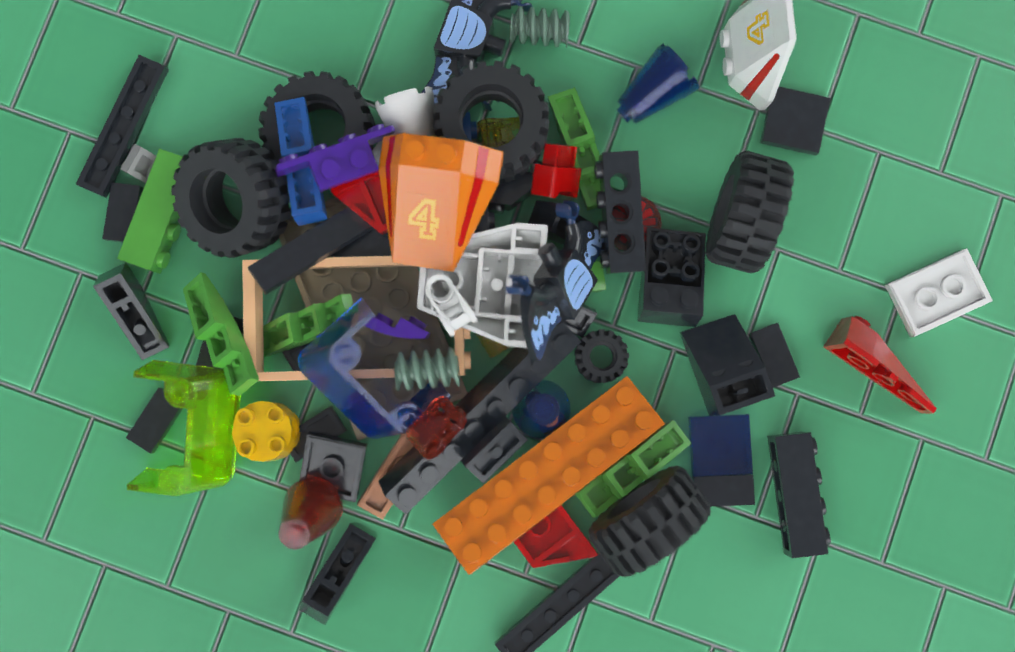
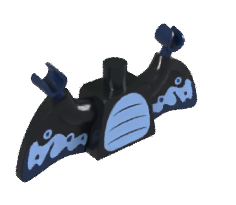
[421,0,533,111]
[506,200,604,361]

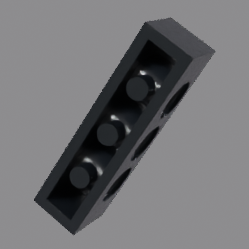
[594,150,646,274]

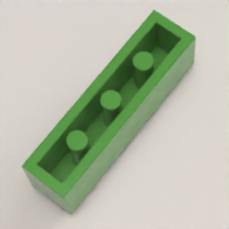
[117,148,183,274]

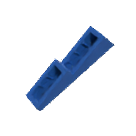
[274,97,328,226]

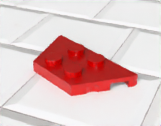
[330,170,388,235]
[514,505,598,568]

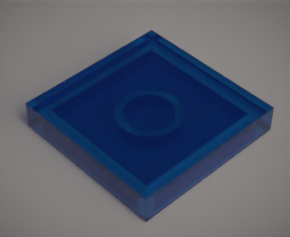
[688,414,753,477]

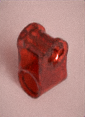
[406,397,467,460]

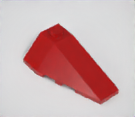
[823,316,937,414]

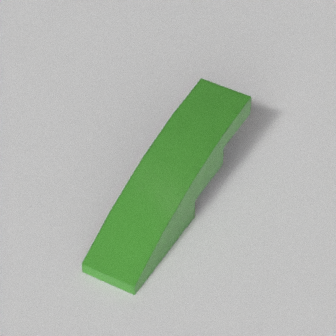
[548,87,601,211]
[183,272,259,396]
[263,293,358,357]
[576,420,692,518]

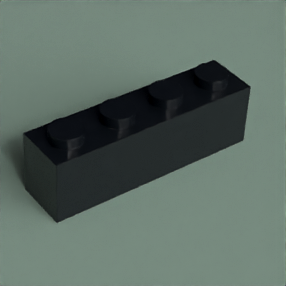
[767,432,831,558]

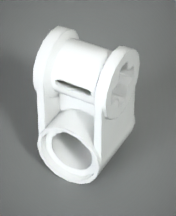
[425,274,478,337]

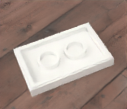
[885,248,993,338]

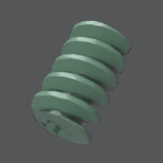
[509,6,570,48]
[394,347,460,391]

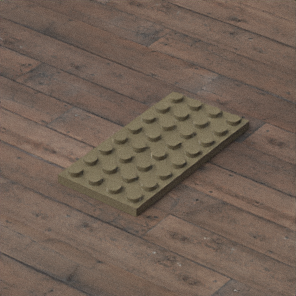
[279,197,468,440]

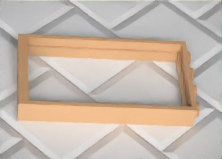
[242,256,471,381]

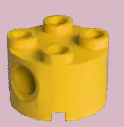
[232,401,301,462]

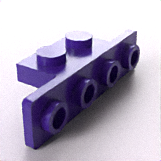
[275,124,395,192]

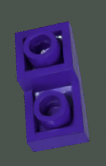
[361,312,431,340]

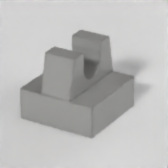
[121,144,156,183]

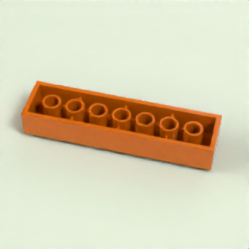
[432,376,665,575]

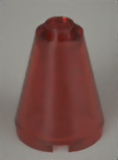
[278,477,343,549]

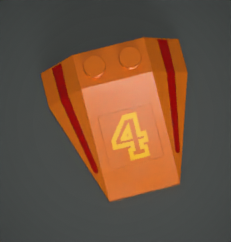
[378,133,504,272]

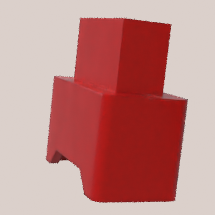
[531,143,582,198]

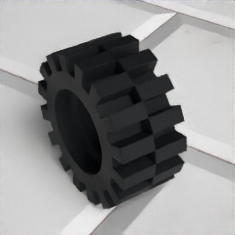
[574,329,629,383]

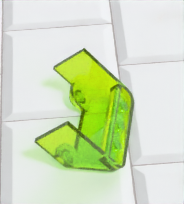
[127,360,241,496]

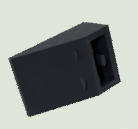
[637,227,706,327]
[680,314,776,416]

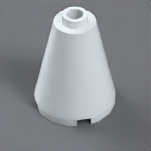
[375,87,435,137]

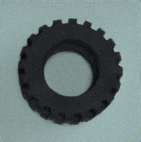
[433,61,549,182]
[258,71,376,188]
[172,138,291,258]
[705,151,794,274]
[589,465,711,577]

